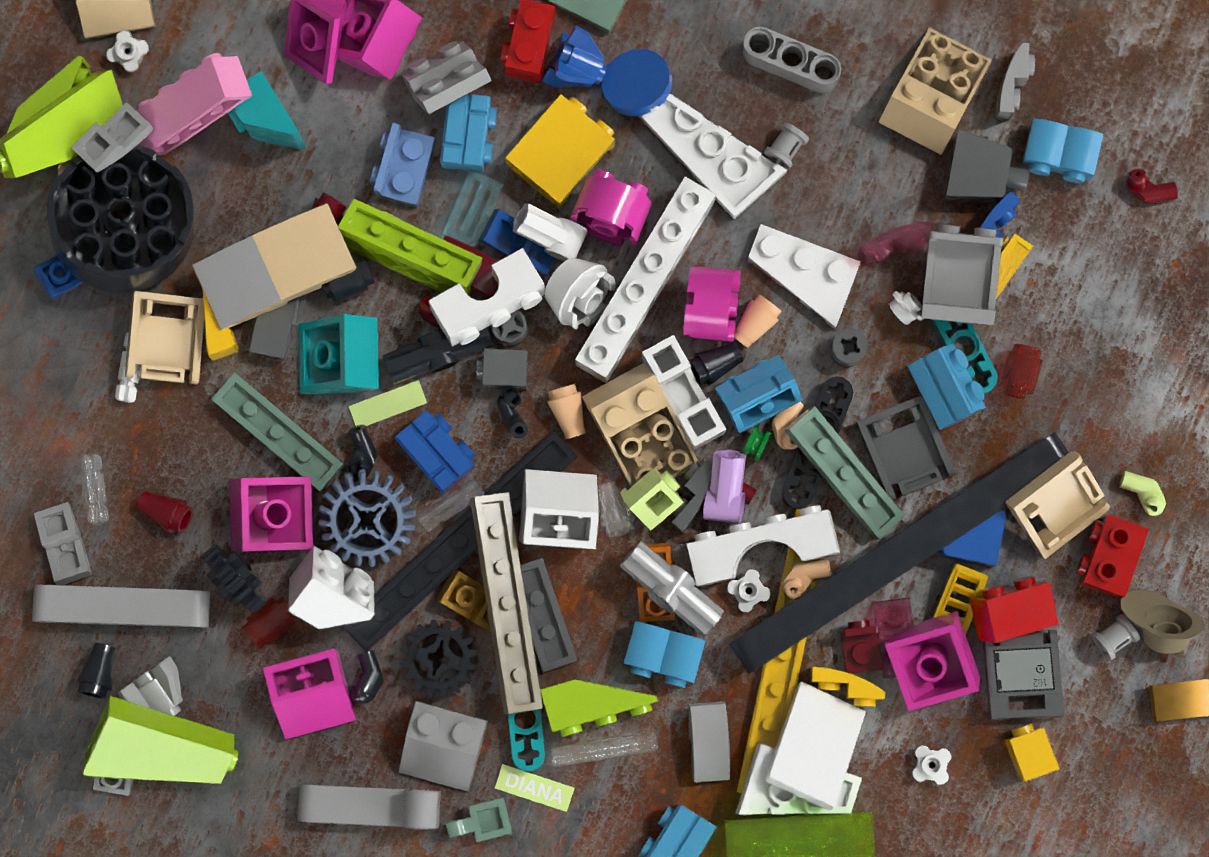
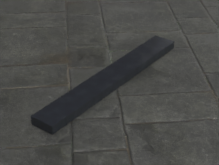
[342,431,578,652]

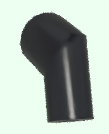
[348,424,377,480]

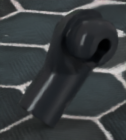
[497,389,528,439]
[350,650,384,704]

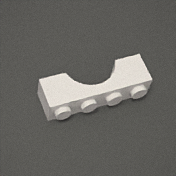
[687,505,841,587]

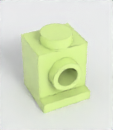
[620,468,684,530]

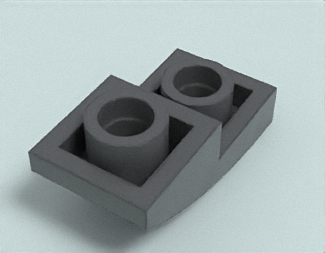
[671,459,713,534]

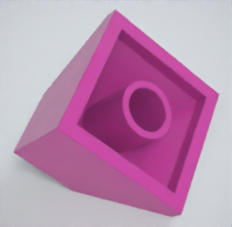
[284,0,346,84]

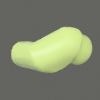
[1119,471,1166,516]

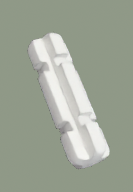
[115,332,140,403]

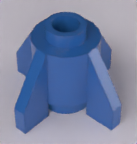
[542,26,607,88]

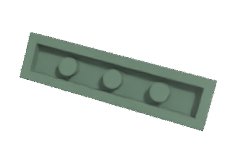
[211,372,344,492]
[785,406,905,540]

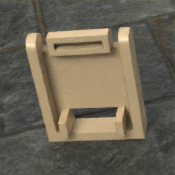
[125,291,204,385]
[1005,451,1110,559]

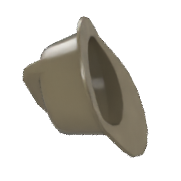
[1120,589,1204,657]

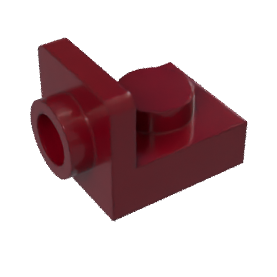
[840,620,883,674]

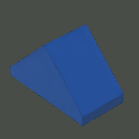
[938,510,1006,568]

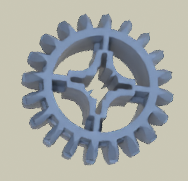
[318,469,416,567]

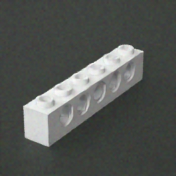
[575,177,716,383]

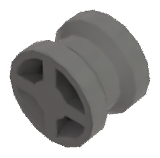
[491,310,528,347]
[830,328,868,367]

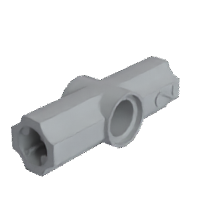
[620,541,724,636]

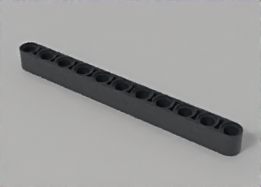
[729,432,1069,674]

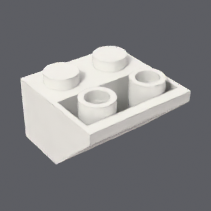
[519,469,599,549]
[288,546,374,629]

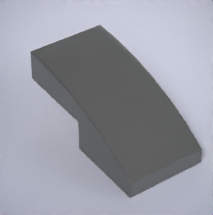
[249,296,301,359]

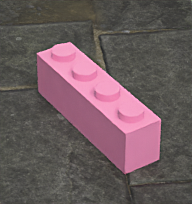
[136,53,252,155]

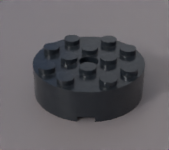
[47,145,194,292]

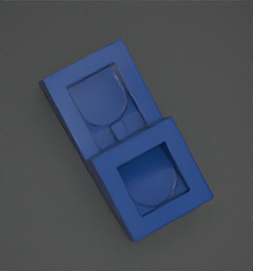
[479,209,555,275]

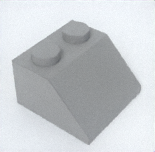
[399,702,488,792]

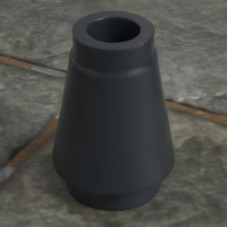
[688,343,743,386]
[76,643,116,699]

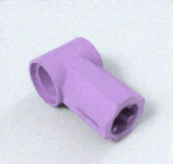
[703,449,746,524]

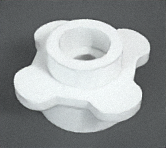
[107,31,149,72]
[889,291,924,325]
[728,569,770,612]
[913,746,951,785]

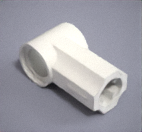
[513,203,588,262]

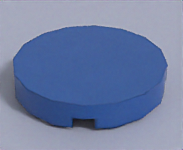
[601,49,673,116]

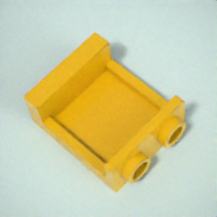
[505,94,615,210]

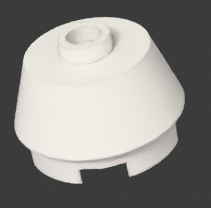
[545,258,616,330]

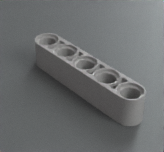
[32,585,211,628]

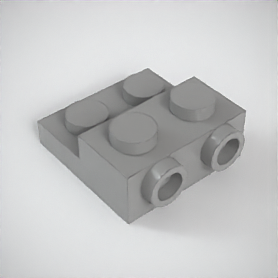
[401,41,492,114]

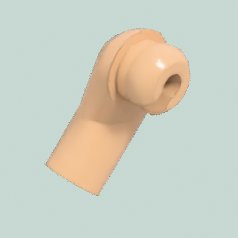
[772,402,804,450]
[782,560,831,599]

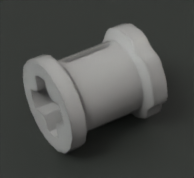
[763,122,809,170]
[1091,614,1140,661]

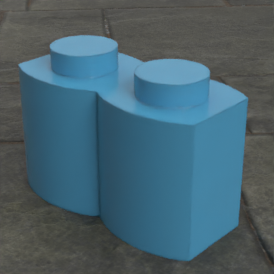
[1022,118,1103,184]
[624,621,706,688]

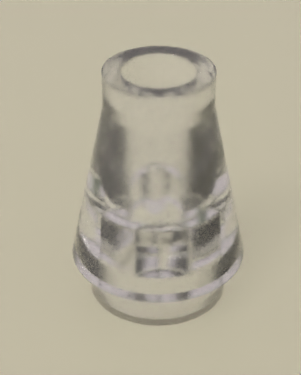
[597,482,635,538]

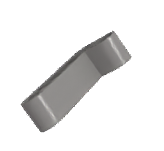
[297,784,441,829]

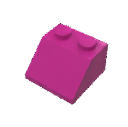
[337,0,422,80]
[229,477,313,552]
[885,611,981,711]

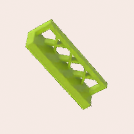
[338,199,482,296]

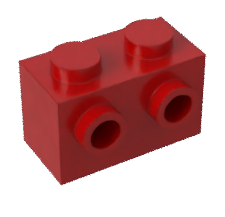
[500,0,556,84]
[1076,514,1150,599]
[969,576,1059,643]

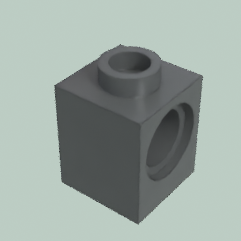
[476,349,528,391]

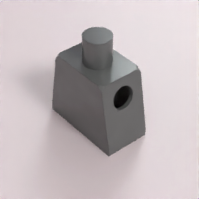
[942,130,1030,204]

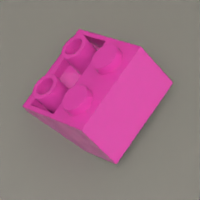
[263,649,356,739]

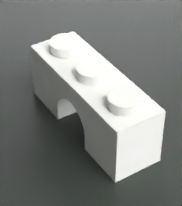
[429,248,545,346]
[642,335,726,451]

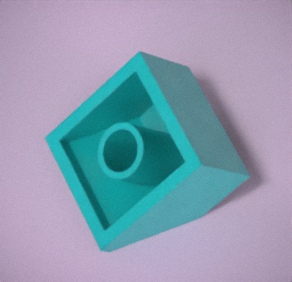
[228,71,306,150]
[299,314,379,395]

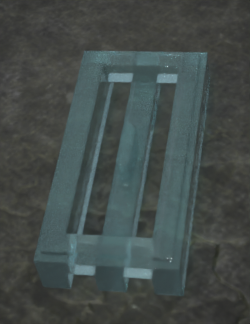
[443,170,503,249]

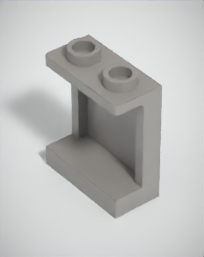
[921,224,1003,325]

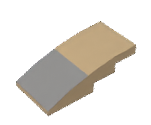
[192,203,356,331]

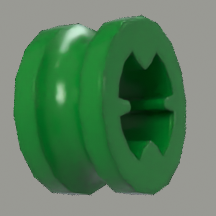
[742,426,771,462]

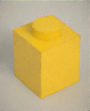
[1005,723,1059,781]

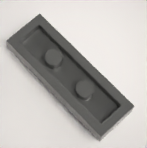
[520,558,578,673]

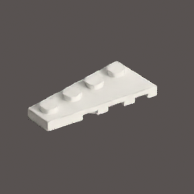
[639,94,787,219]

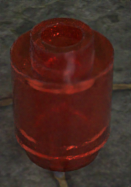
[999,344,1043,399]
[242,596,296,649]

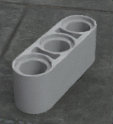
[742,27,841,93]

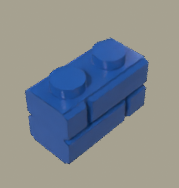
[394,410,476,495]

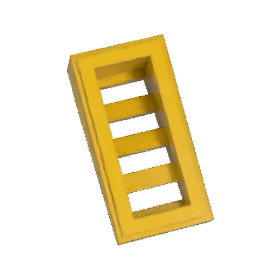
[203,291,239,361]
[932,563,989,634]

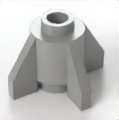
[117,656,183,716]

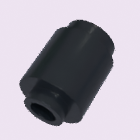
[322,257,375,303]

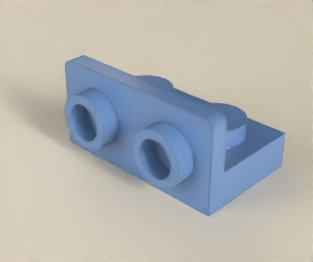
[370,123,436,208]

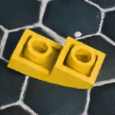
[810,667,885,707]

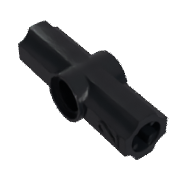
[382,327,494,385]

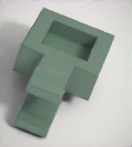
[446,797,512,842]

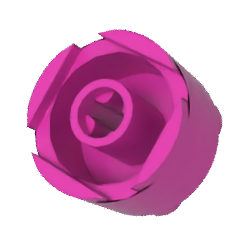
[570,169,652,246]
[683,266,741,342]

